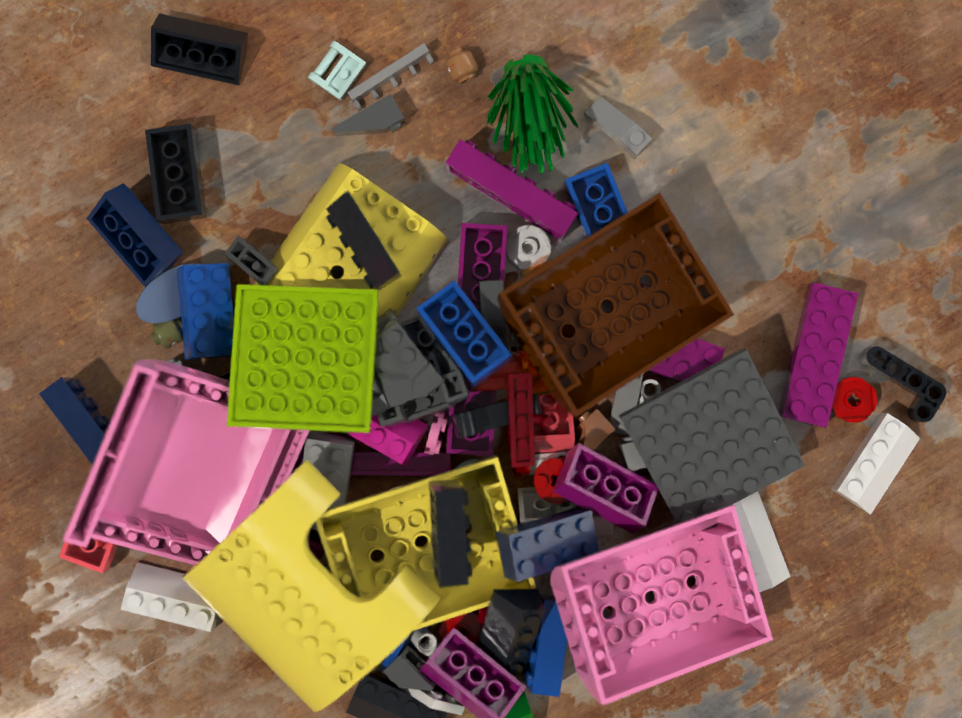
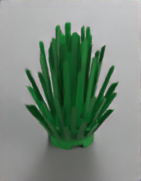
[486,55,579,174]

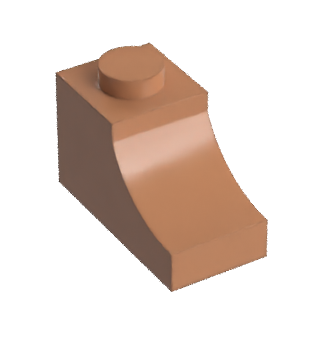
[574,409,615,450]

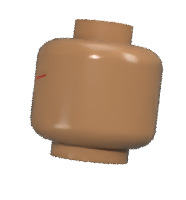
[445,48,479,84]

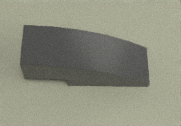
[480,280,506,347]

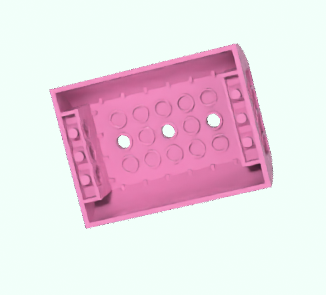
[550,505,773,705]

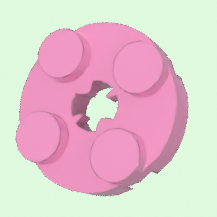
[424,410,449,455]

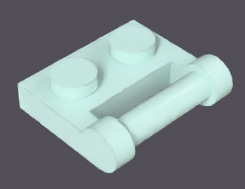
[307,40,367,101]

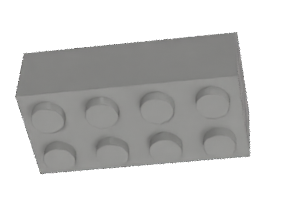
[303,431,356,530]

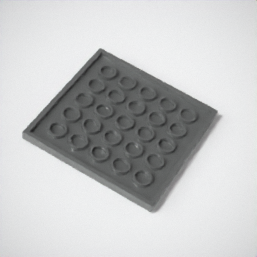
[619,347,805,523]

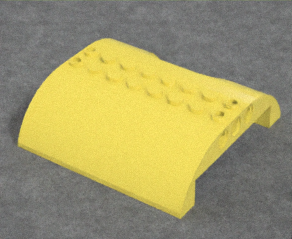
[182,460,441,712]

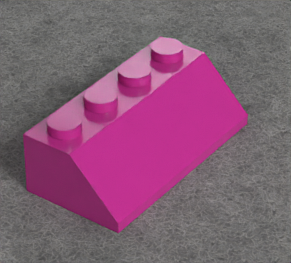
[345,415,429,466]

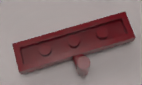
[507,371,554,468]

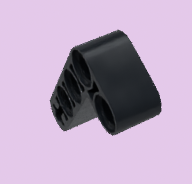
[861,346,946,422]
[450,393,543,438]

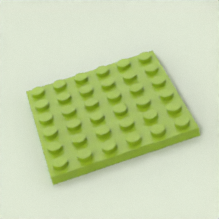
[227,285,379,433]

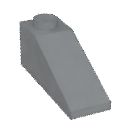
[585,96,652,159]
[609,374,643,436]

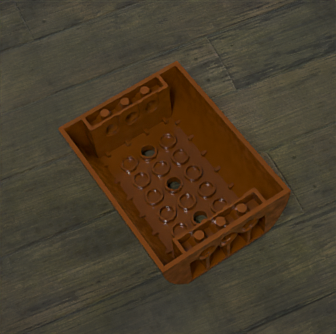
[498,193,734,417]

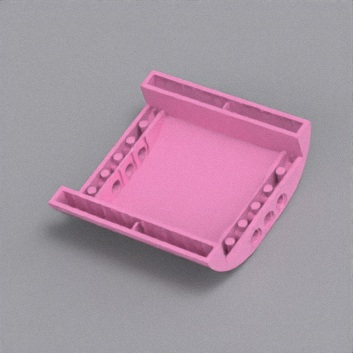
[63,360,309,565]

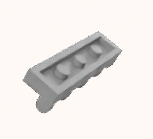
[347,43,434,111]

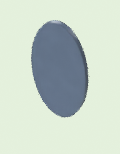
[136,263,201,324]

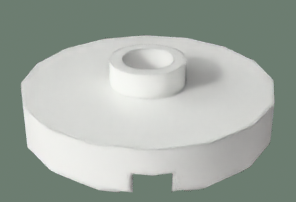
[506,225,551,271]

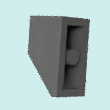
[383,645,437,691]

